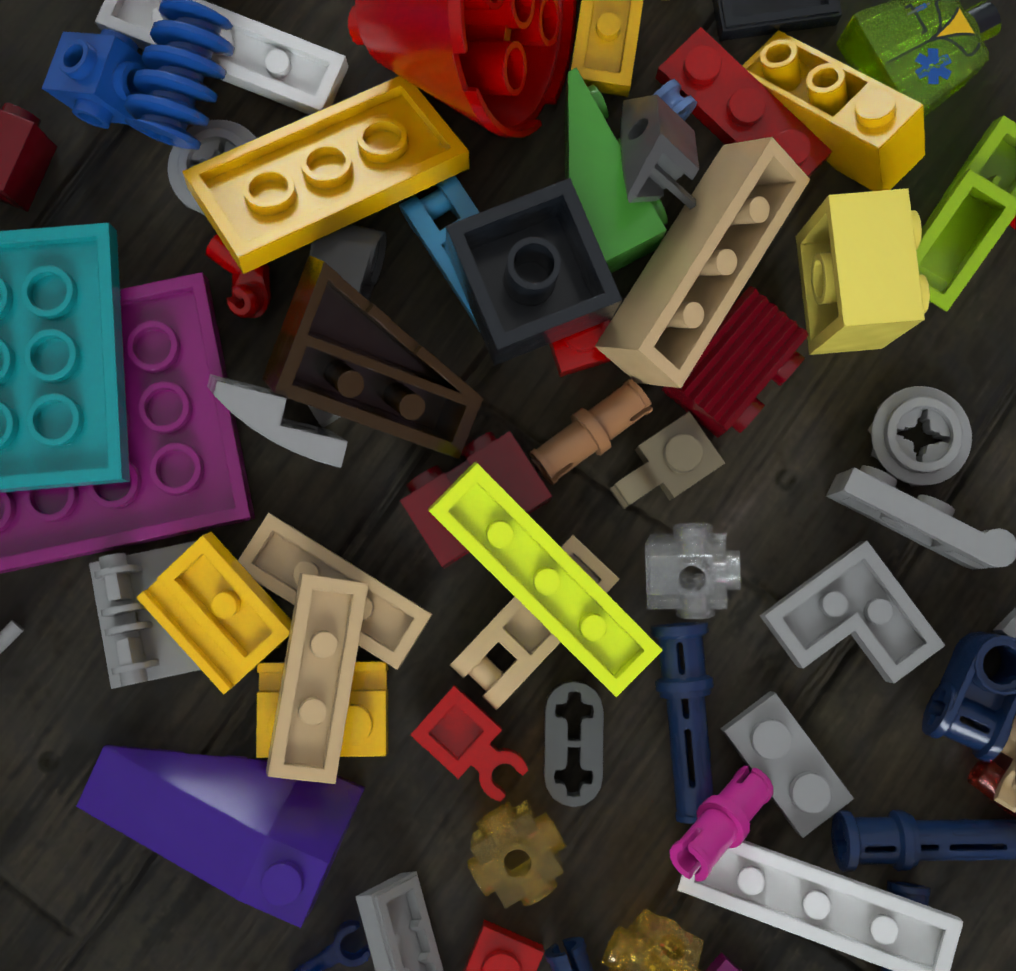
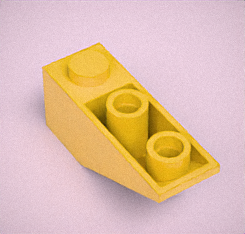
[742,30,925,191]

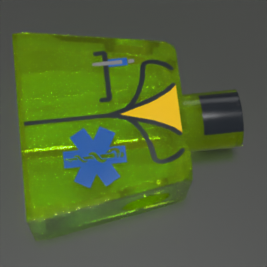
[836,0,1001,117]

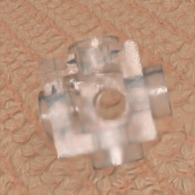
[645,523,741,619]

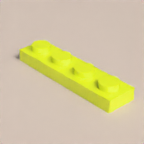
[428,462,663,697]

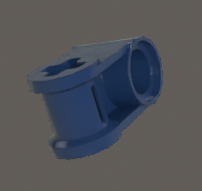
[922,631,1016,762]

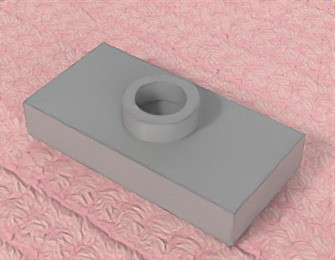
[355,871,444,971]

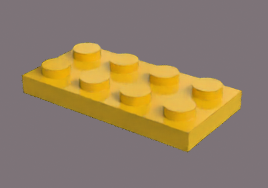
[182,76,469,274]

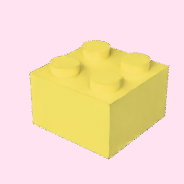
[796,188,930,355]

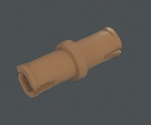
[529,379,653,485]

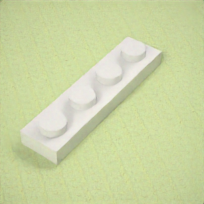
[95,0,349,115]
[677,840,963,971]

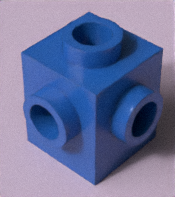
[42,29,148,129]

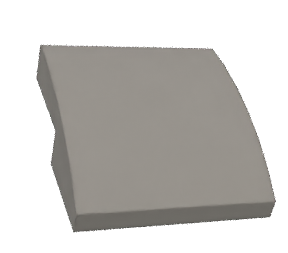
[207,374,348,468]

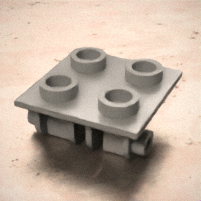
[89,541,201,689]

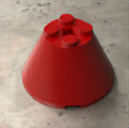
[348,0,577,138]

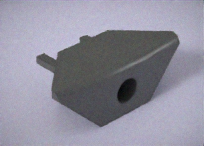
[620,95,699,210]

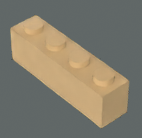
[595,137,810,388]

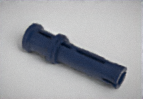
[650,622,714,824]
[831,810,1016,872]

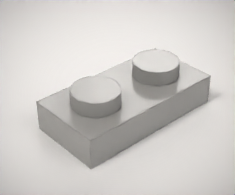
[720,691,854,838]

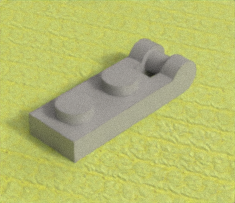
[826,465,1016,570]

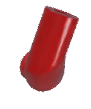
[205,234,272,318]

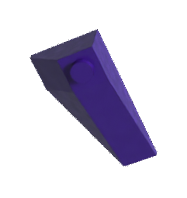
[76,745,366,928]

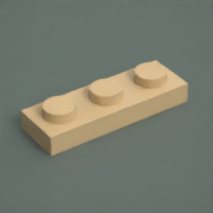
[238,513,433,670]
[266,573,369,784]

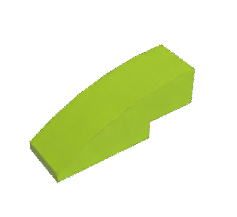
[916,115,1016,312]

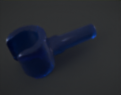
[292,920,371,971]

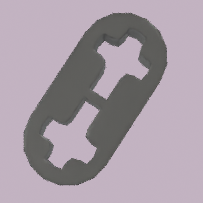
[543,680,604,807]

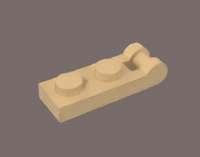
[449,535,619,710]

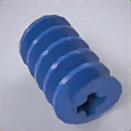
[124,0,235,150]

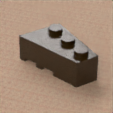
[262,255,484,459]

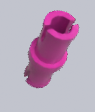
[670,766,773,882]

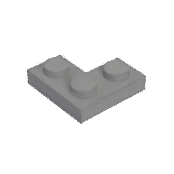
[759,541,945,683]

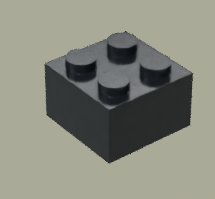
[446,178,622,366]

